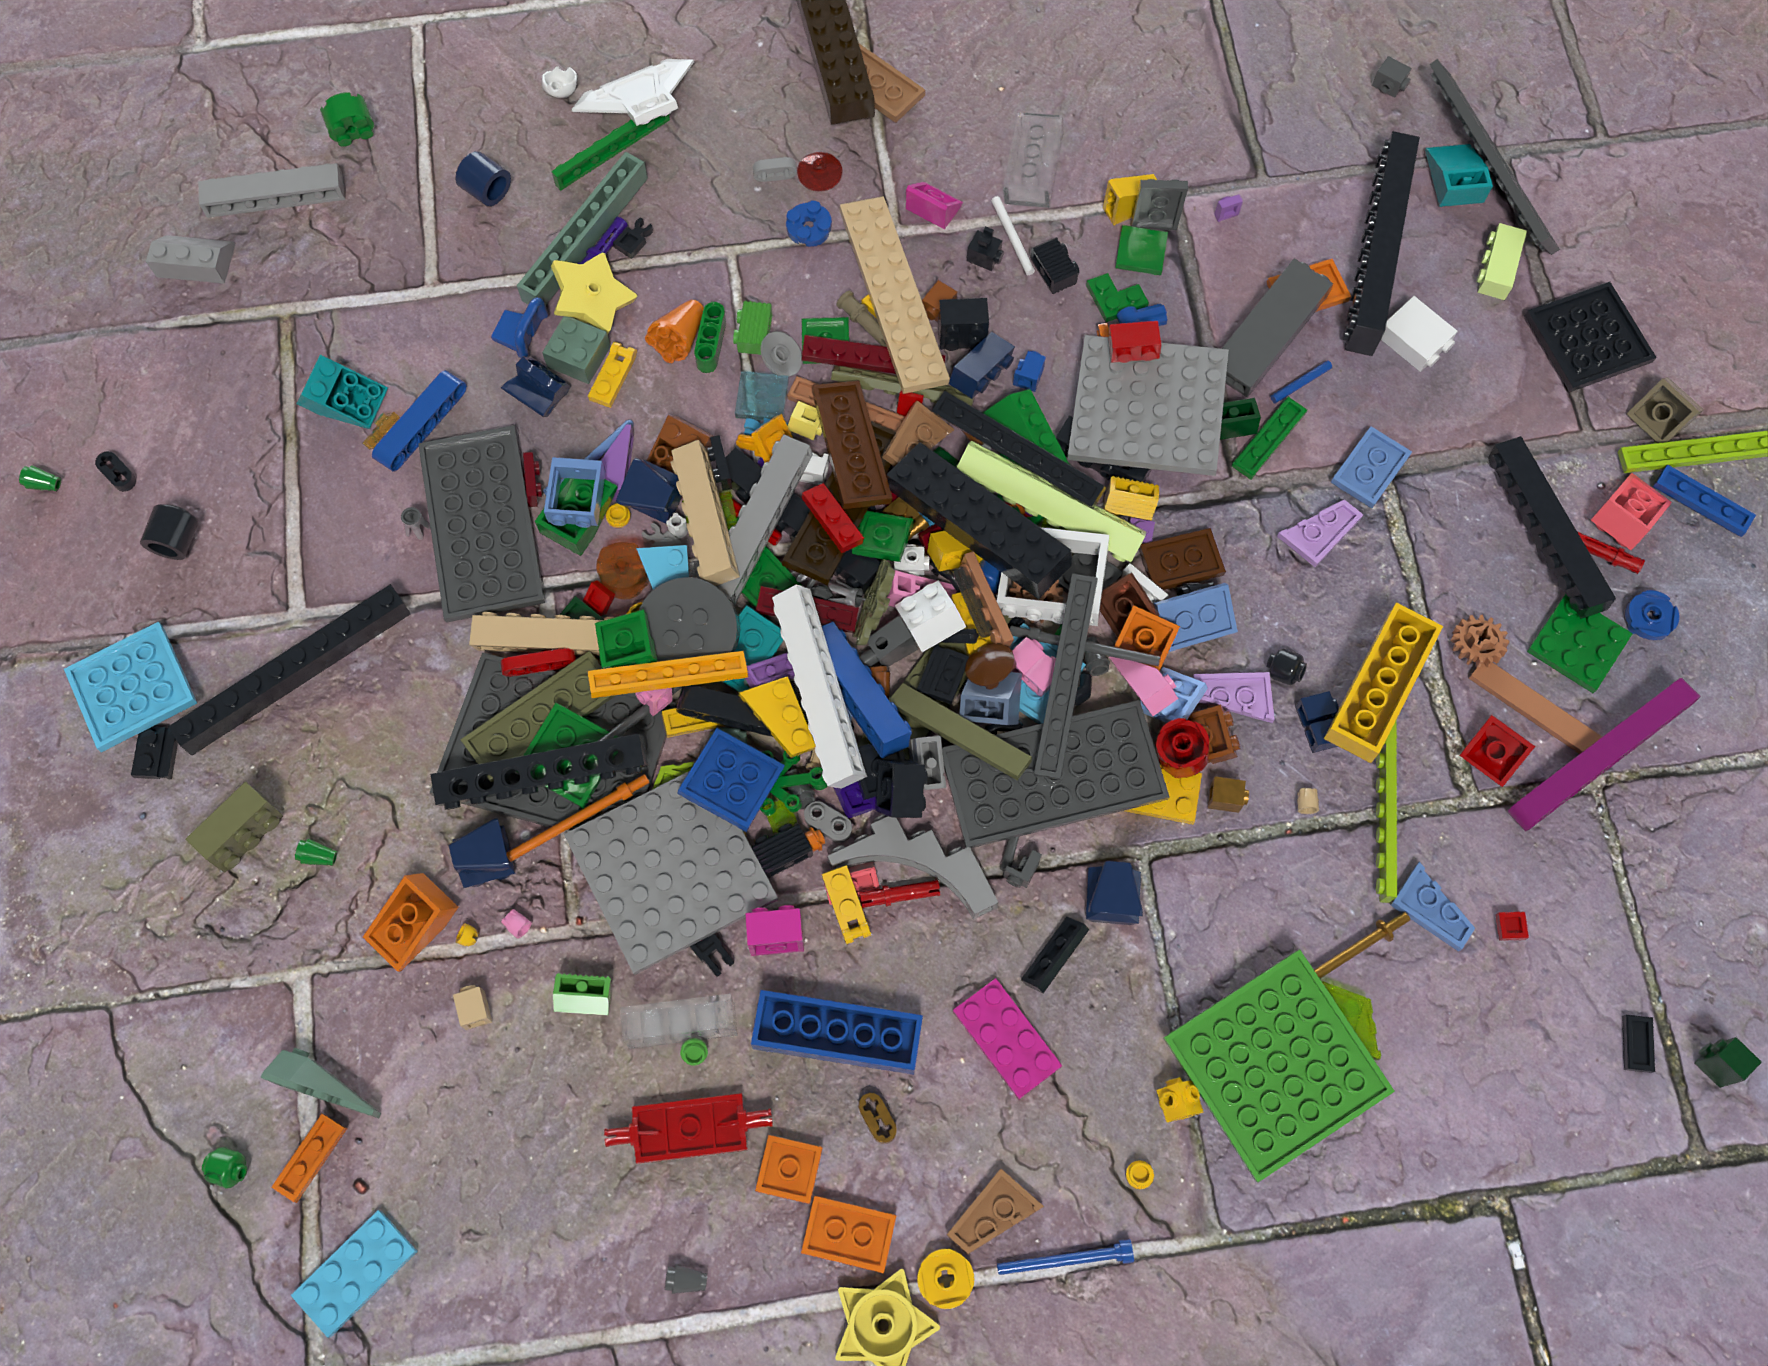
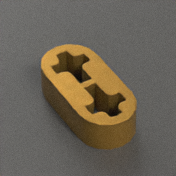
[859,1093,897,1144]

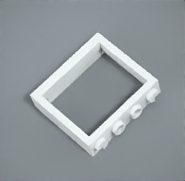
[997,527,1109,626]

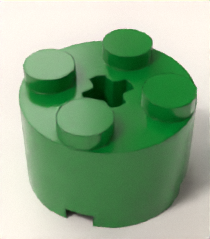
[320,92,374,147]

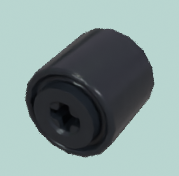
[140,504,198,560]

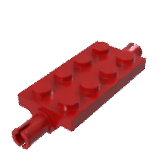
[604,1093,773,1164]

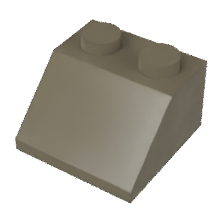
[1627,377,1704,443]

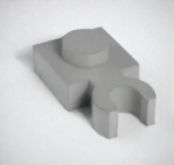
[641,523,684,547]

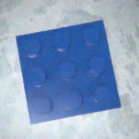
[677,728,785,832]

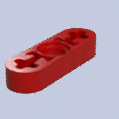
[501,648,576,677]

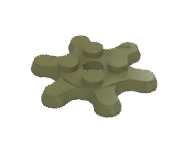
[852,559,895,645]

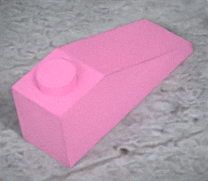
[887,570,957,607]
[1109,657,1179,716]

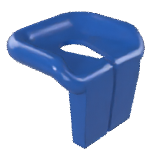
[491,297,548,358]

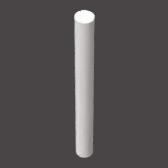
[991,196,1035,275]

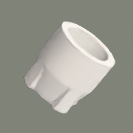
[666,513,688,539]

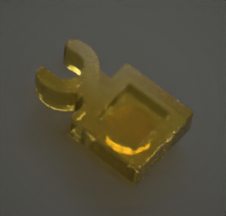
[362,412,400,450]

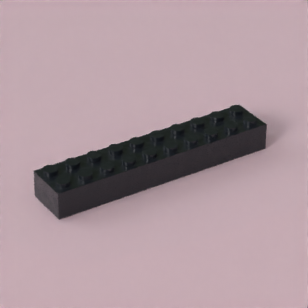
[1342,131,1420,356]

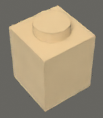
[453,985,492,1030]

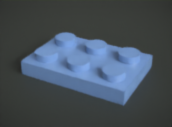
[1331,426,1412,508]
[1154,583,1238,652]

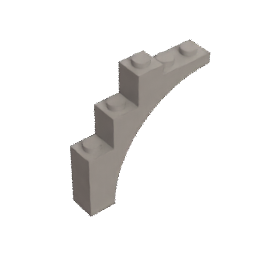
[827,814,998,920]

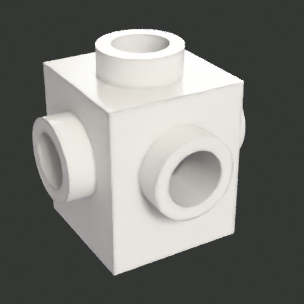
[894,544,929,577]

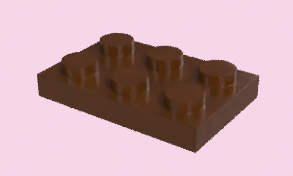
[1139,528,1226,590]

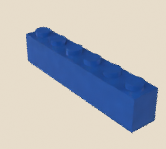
[822,622,912,758]

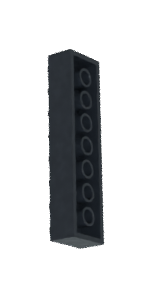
[886,442,1072,599]

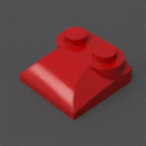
[1459,715,1536,787]

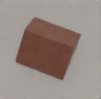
[1100,572,1160,638]

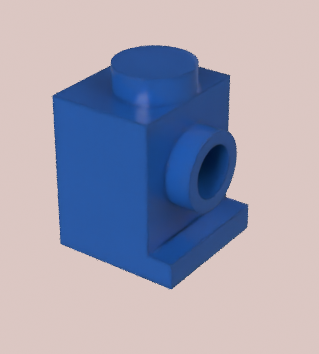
[1013,351,1046,392]

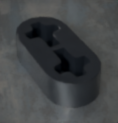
[95,451,136,492]

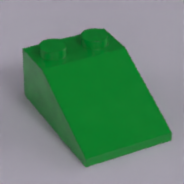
[534,478,618,556]

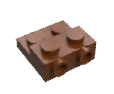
[1179,704,1241,764]

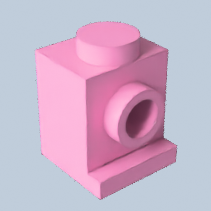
[635,688,672,716]

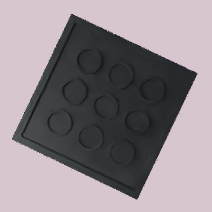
[1524,282,1657,392]

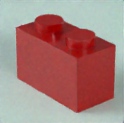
[1108,321,1162,363]

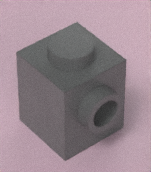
[1372,56,1412,98]

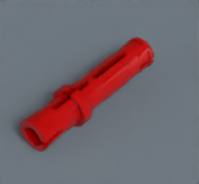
[1577,531,1645,574]
[859,879,940,909]

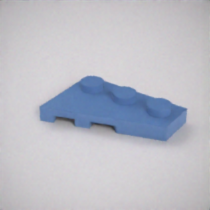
[1390,862,1475,952]

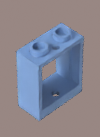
[544,457,606,528]

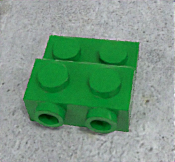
[595,610,657,669]

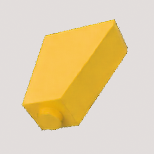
[1103,174,1157,225]

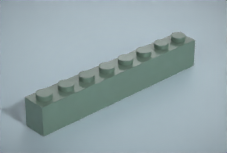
[516,151,648,306]

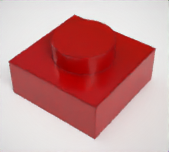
[582,580,616,616]
[1495,912,1529,941]

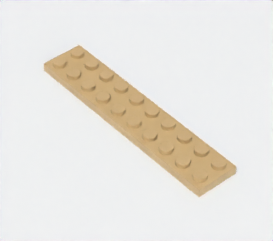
[840,196,950,394]

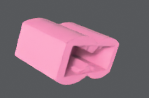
[1012,637,1056,697]

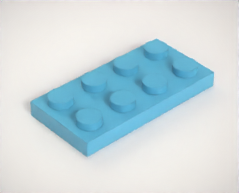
[291,1210,418,1338]

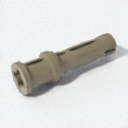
[836,291,887,347]

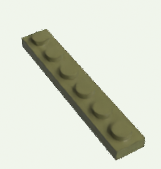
[831,365,975,406]

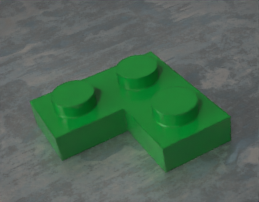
[1086,273,1149,323]

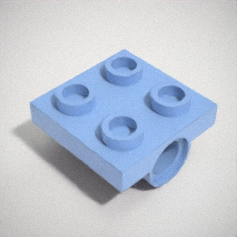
[1140,667,1208,723]

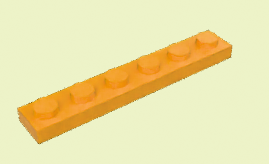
[588,651,748,698]

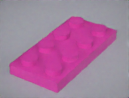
[953,978,1062,1100]

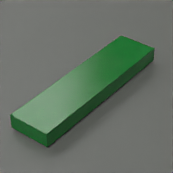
[1232,397,1308,480]

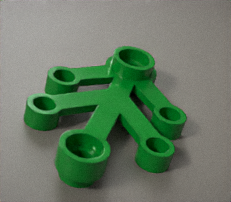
[760,750,828,816]

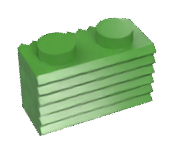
[733,301,773,355]
[553,973,611,1015]

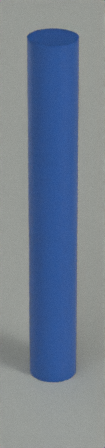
[1270,360,1332,404]

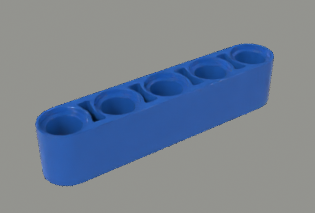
[372,370,467,472]

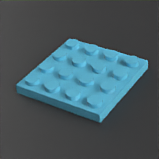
[64,622,197,753]

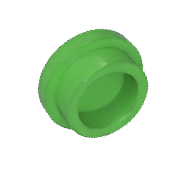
[680,1038,708,1066]

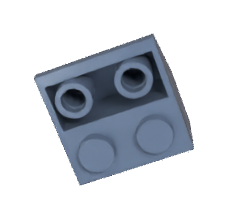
[960,672,1022,725]

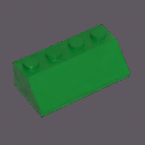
[983,389,1070,468]

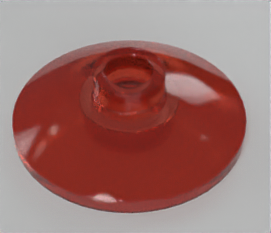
[797,152,842,192]

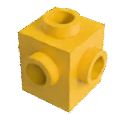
[1156,1077,1204,1123]

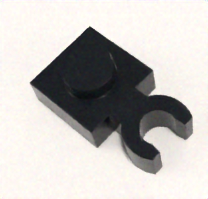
[613,218,653,259]

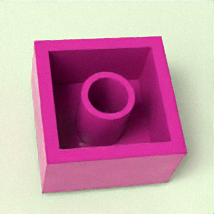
[745,905,804,956]

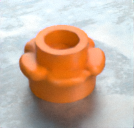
[804,827,825,852]

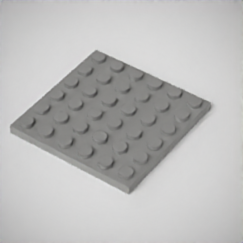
[1068,335,1229,476]
[564,771,778,975]

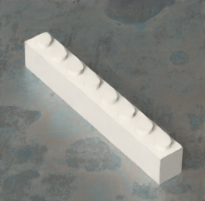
[772,584,867,789]

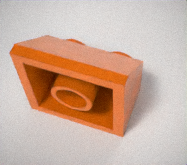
[1114,605,1180,671]

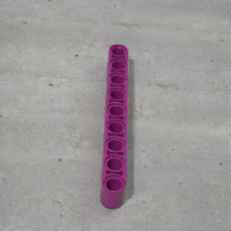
[1507,678,1701,832]

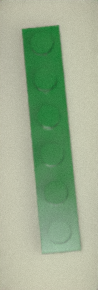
[551,114,670,191]

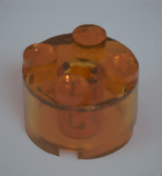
[596,542,649,600]

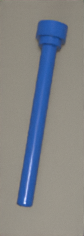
[997,1239,1134,1275]

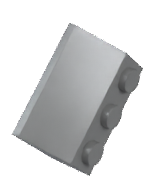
[146,235,235,284]

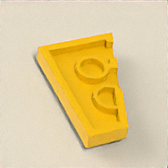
[738,676,816,758]

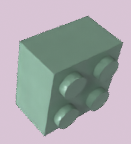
[542,316,611,384]

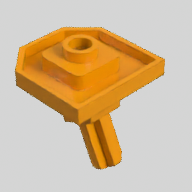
[736,414,793,463]

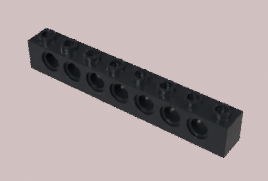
[430,734,648,810]

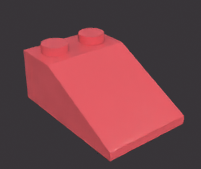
[1591,473,1672,550]

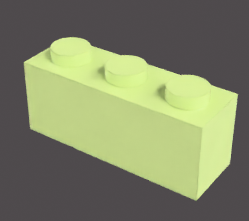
[1476,223,1527,300]

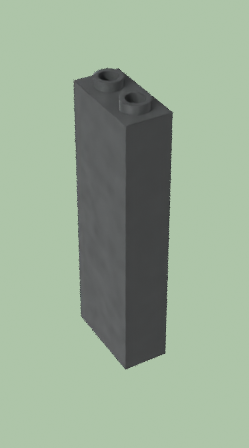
[1222,258,1333,398]

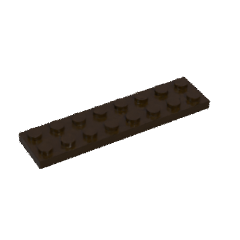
[782,421,896,586]

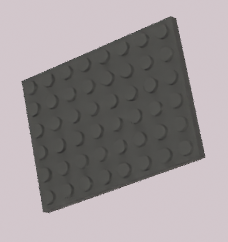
[429,652,677,832]

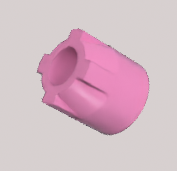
[501,909,532,939]

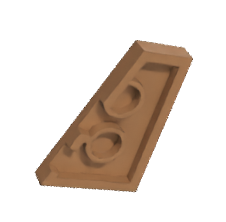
[882,401,955,467]
[947,1169,1044,1254]

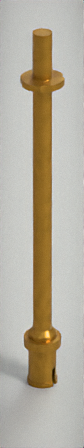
[1314,912,1410,979]

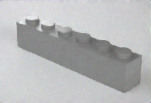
[198,163,345,218]

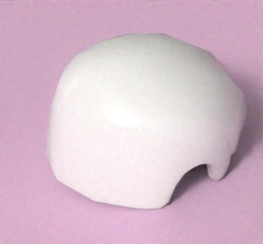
[542,66,577,99]

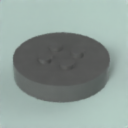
[639,577,740,662]

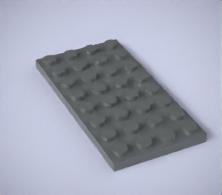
[418,425,545,623]
[942,700,1170,848]

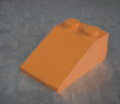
[363,873,459,972]

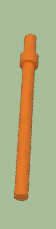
[506,774,650,862]

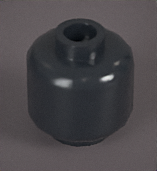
[1267,648,1307,685]

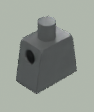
[859,616,918,667]

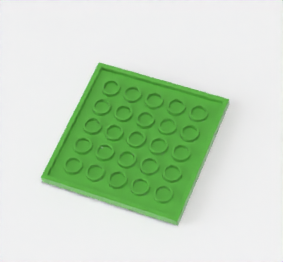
[1163,949,1395,1183]

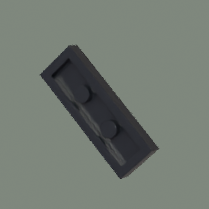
[1021,916,1089,993]

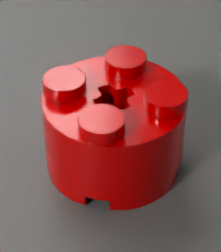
[1156,718,1210,778]

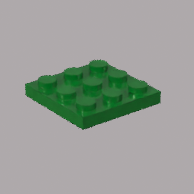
[1527,594,1633,694]
[516,703,618,809]

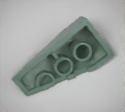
[260,1048,381,1119]

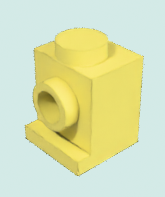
[788,401,822,441]

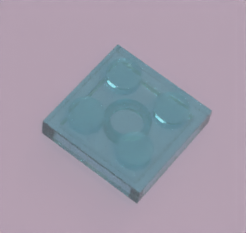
[735,371,789,421]

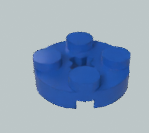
[786,200,832,247]
[1625,590,1680,640]

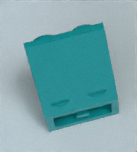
[1425,144,1493,207]
[297,354,388,429]

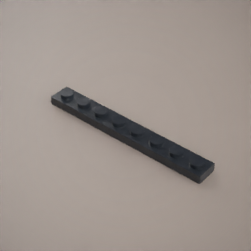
[932,390,1106,509]

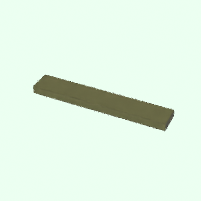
[889,683,1032,781]

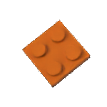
[755,1135,823,1204]

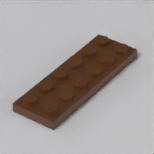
[812,381,892,509]

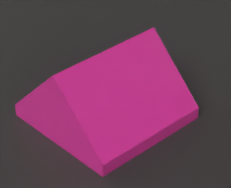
[906,182,963,230]

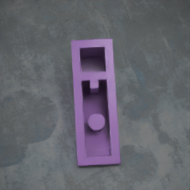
[601,424,634,500]

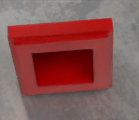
[897,391,924,417]

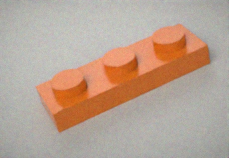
[271,1114,347,1203]

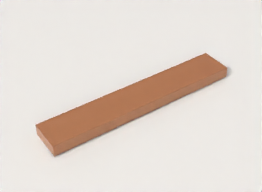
[787,376,905,432]
[1468,663,1602,754]

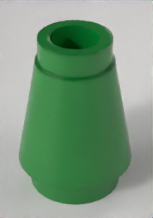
[19,465,61,491]
[295,839,337,866]

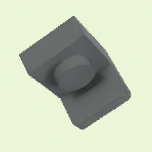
[1003,850,1042,888]

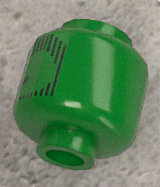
[202,1147,247,1189]

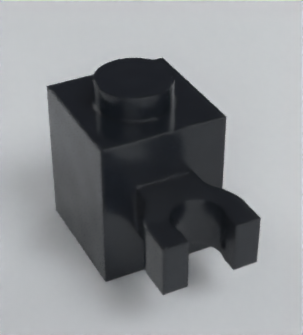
[966,226,1004,271]

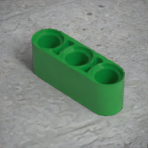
[694,302,726,373]

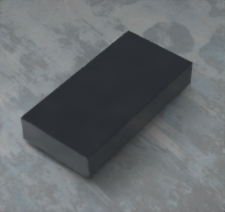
[1622,1015,1655,1073]

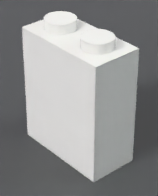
[1381,296,1458,372]

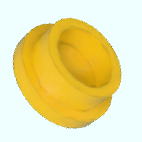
[606,504,631,528]
[1126,1160,1154,1189]

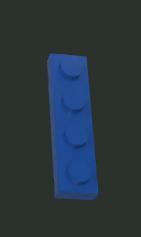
[1653,465,1756,537]

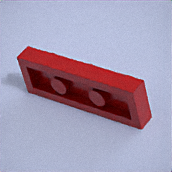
[802,483,864,553]

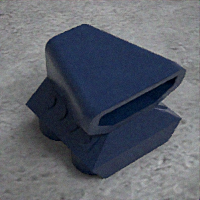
[501,356,571,417]
[616,458,682,524]
[449,818,516,888]
[1086,861,1143,925]

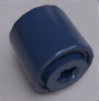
[455,151,511,207]

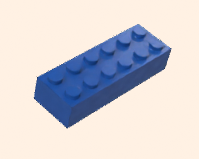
[751,990,923,1075]

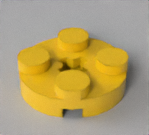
[917,1249,974,1309]

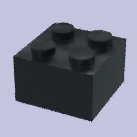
[938,298,989,351]
[875,759,927,818]

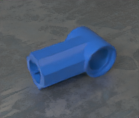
[1117,304,1168,326]

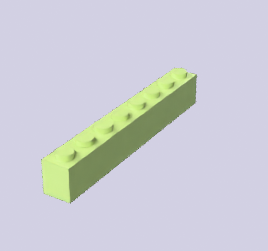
[957,441,1146,562]

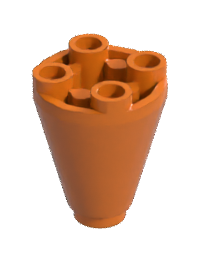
[645,299,704,364]

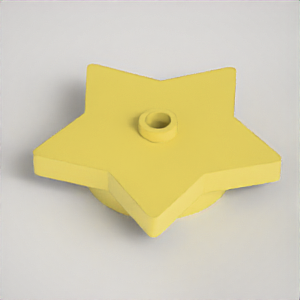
[551,253,637,335]
[835,1269,940,1366]

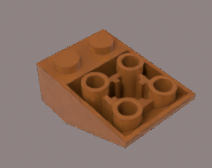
[647,415,713,501]

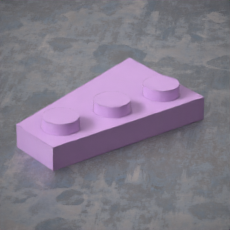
[1277,500,1363,567]
[1192,672,1275,723]

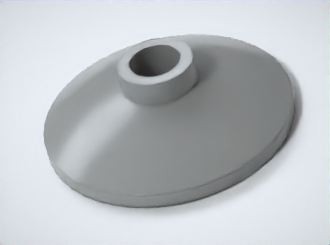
[761,331,802,377]

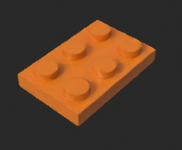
[1267,259,1351,312]
[801,1196,897,1273]

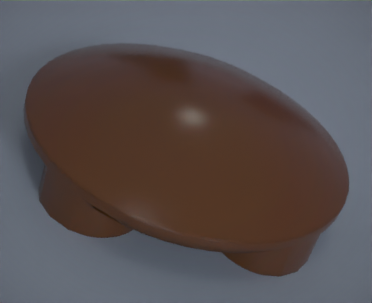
[965,643,1017,689]

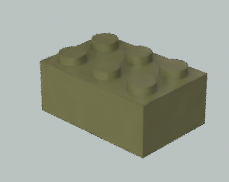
[185,781,283,873]

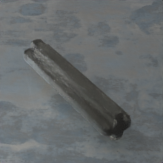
[953,567,993,638]

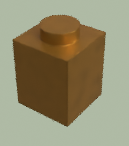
[1208,776,1249,813]

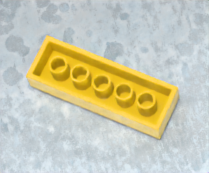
[1324,602,1443,763]

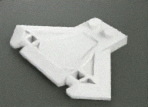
[572,59,694,125]

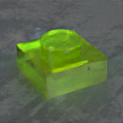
[764,800,797,833]

